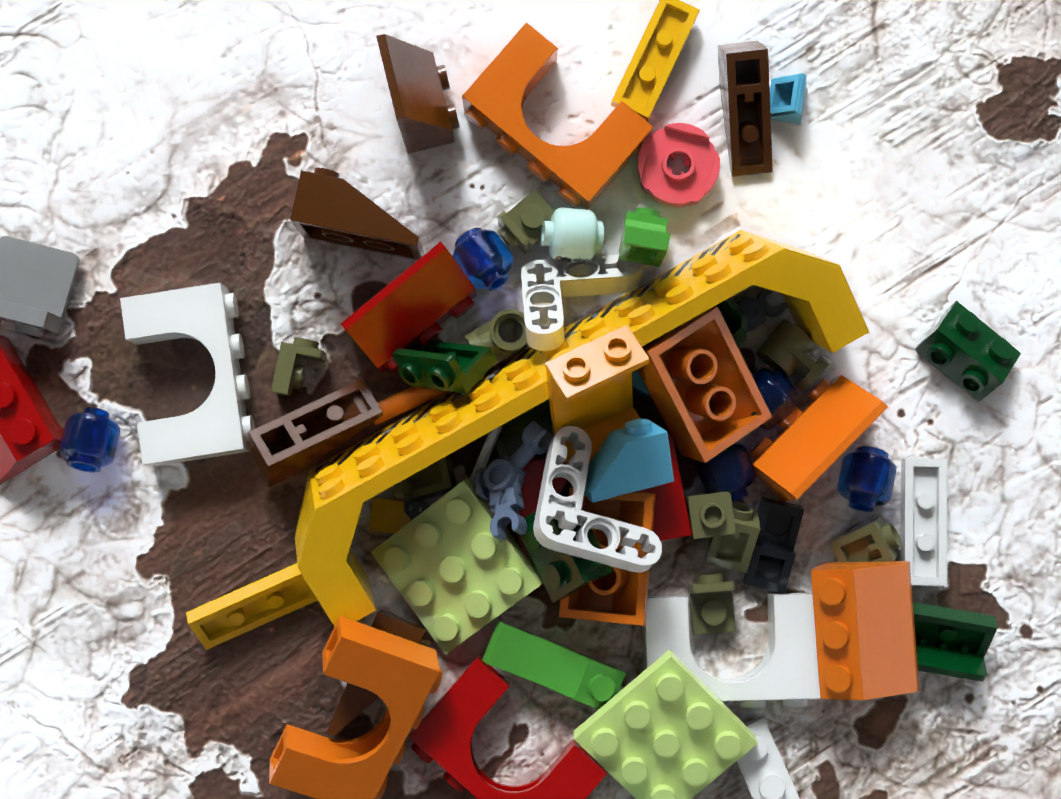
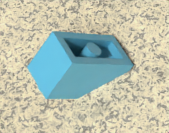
[584,419,674,503]

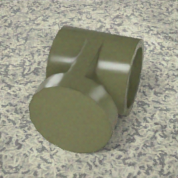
[465,309,529,369]
[756,320,831,392]

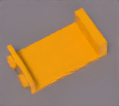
[545,325,649,465]

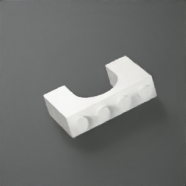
[120,283,255,467]
[643,593,820,708]

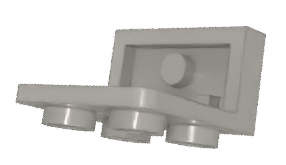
[0,236,80,337]

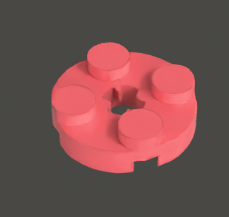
[637,123,720,207]

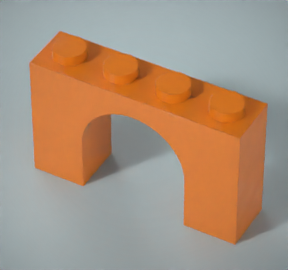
[462,22,653,210]
[269,616,443,799]

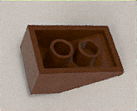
[376,34,460,154]
[290,168,425,260]

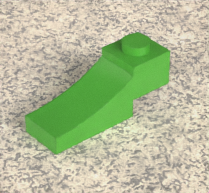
[618,208,670,267]
[482,621,626,709]

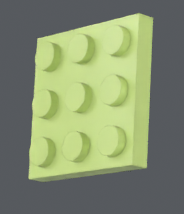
[371,478,543,655]
[573,649,758,799]

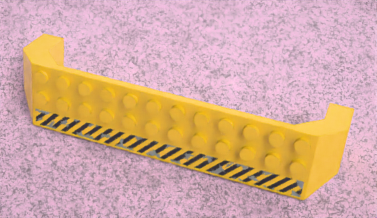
[295,230,870,627]

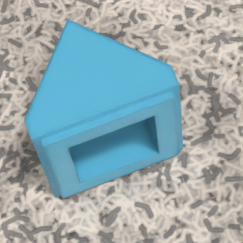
[770,73,807,125]

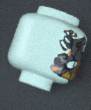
[541,208,604,264]

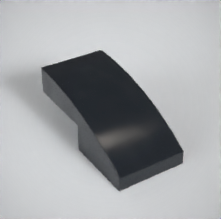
[743,496,804,594]

